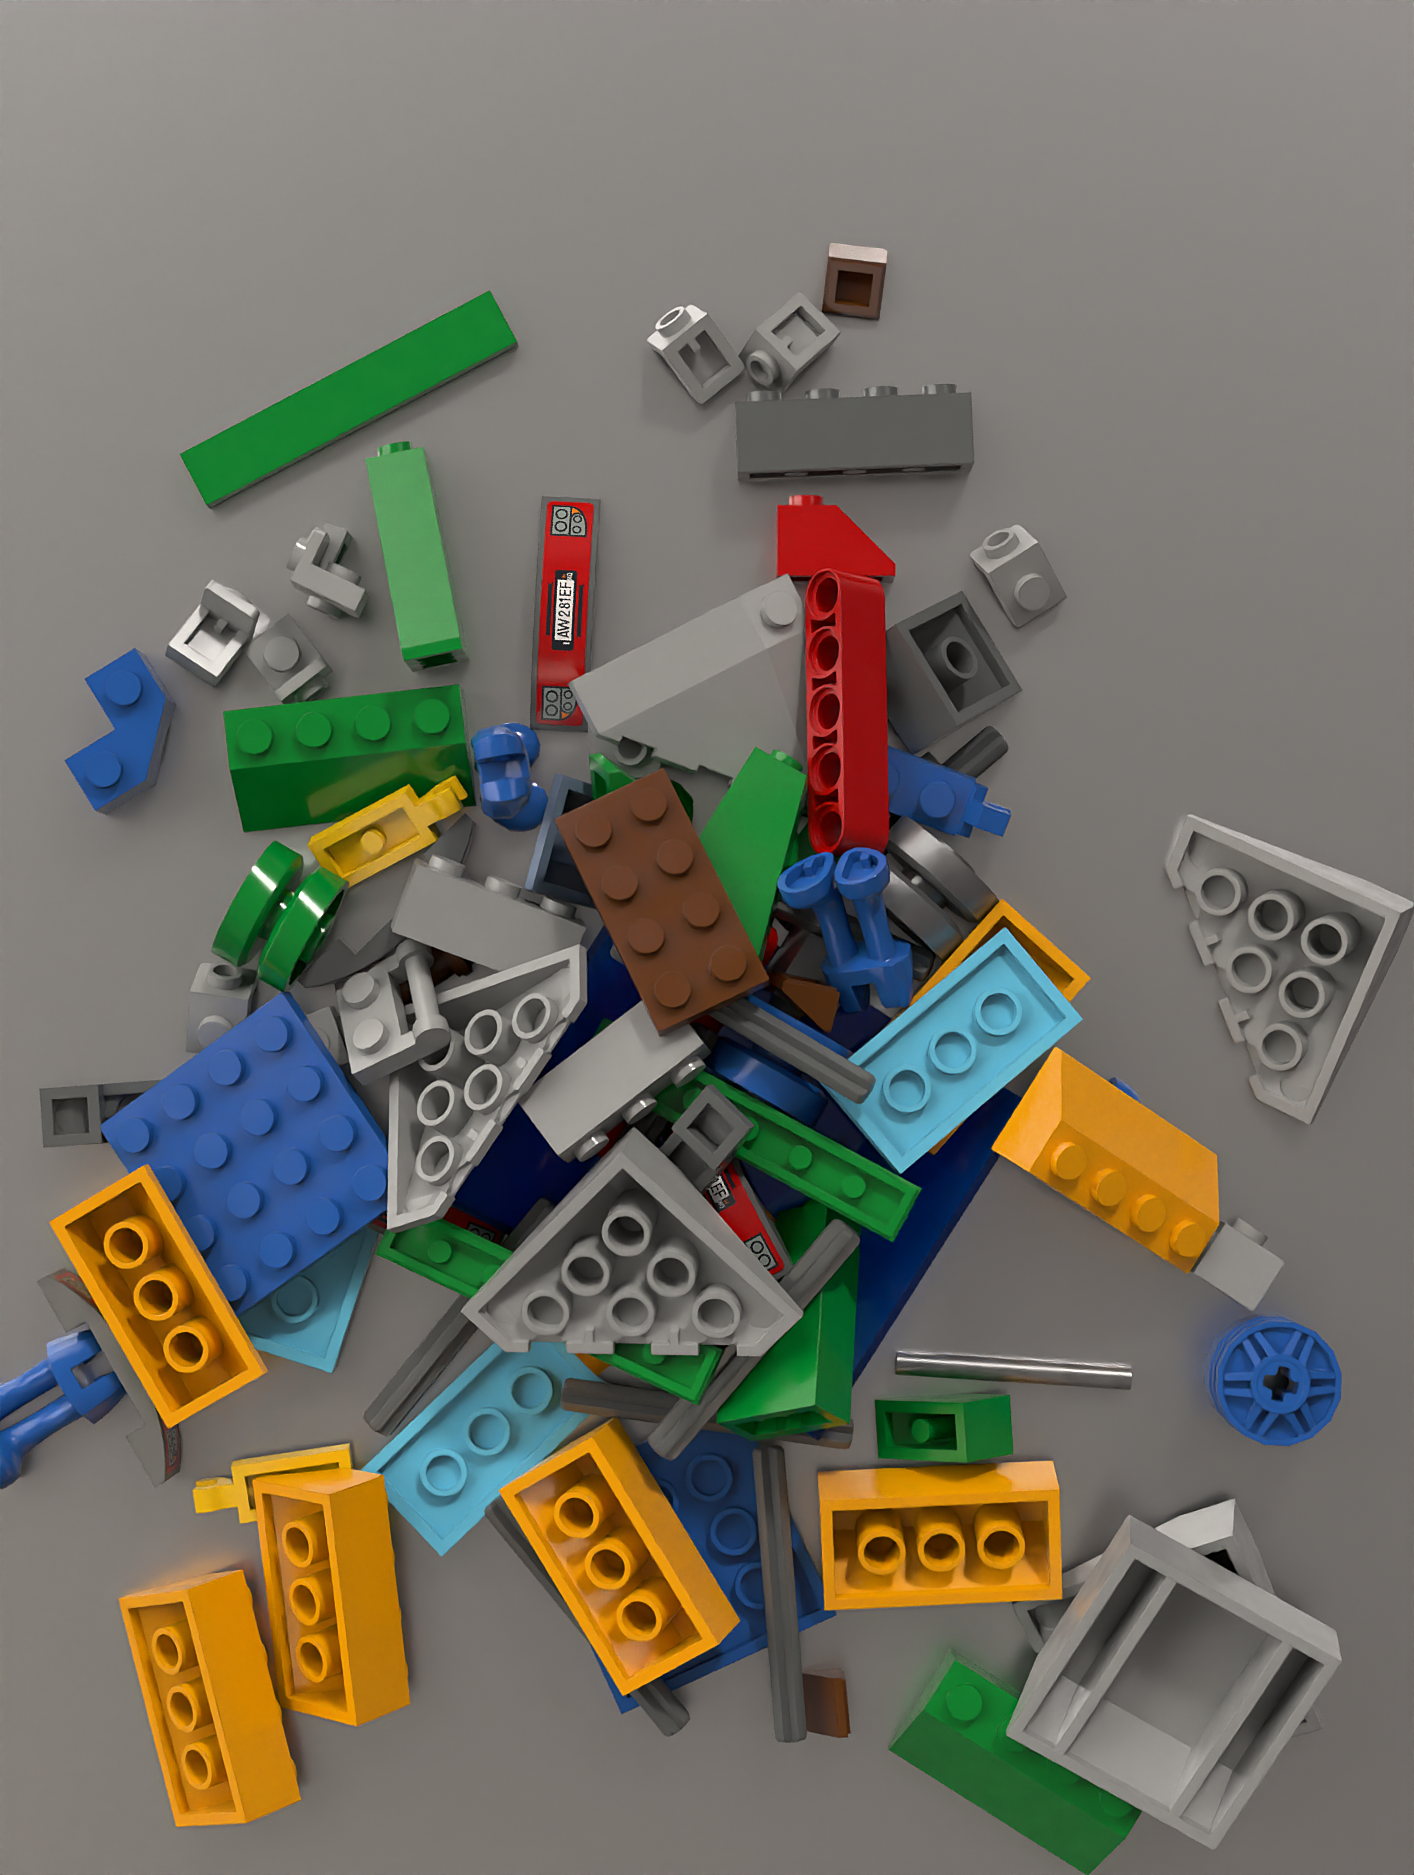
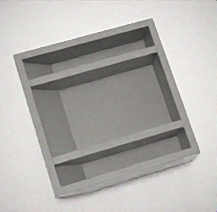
[1006,1515,1342,1851]

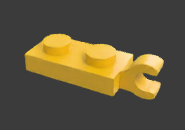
[307,775,468,888]
[192,1443,354,1524]

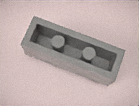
[391,854,586,972]
[518,1001,712,1163]

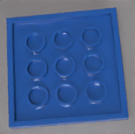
[101,991,389,1319]
[590,1430,837,1714]

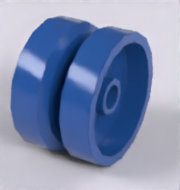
[704,995,854,1127]

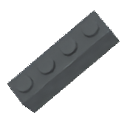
[735,384,974,481]

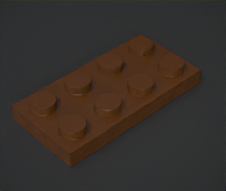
[554,768,770,1037]

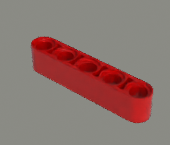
[805,568,889,858]

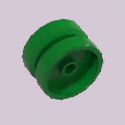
[211,840,349,992]

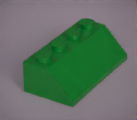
[223,684,477,833]
[888,1648,1142,1875]

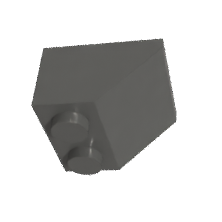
[886,591,1022,755]

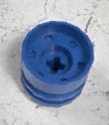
[1204,1313,1342,1446]

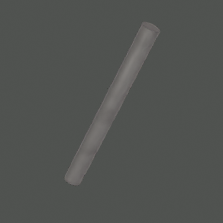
[895,1351,1132,1390]

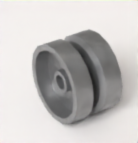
[882,815,999,963]

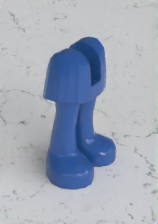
[471,722,548,832]
[777,848,913,1015]
[0,1329,127,1490]

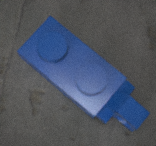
[888,746,1012,838]

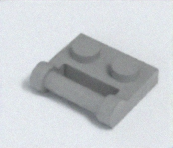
[334,939,451,1086]

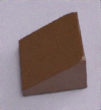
[822,243,887,319]
[767,970,840,1034]
[802,1668,851,1738]

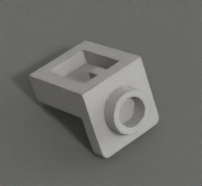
[738,291,841,394]
[647,305,747,405]
[286,527,369,618]
[242,613,333,704]

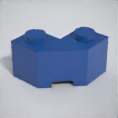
[64,648,176,815]

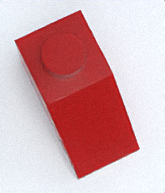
[776,495,896,583]

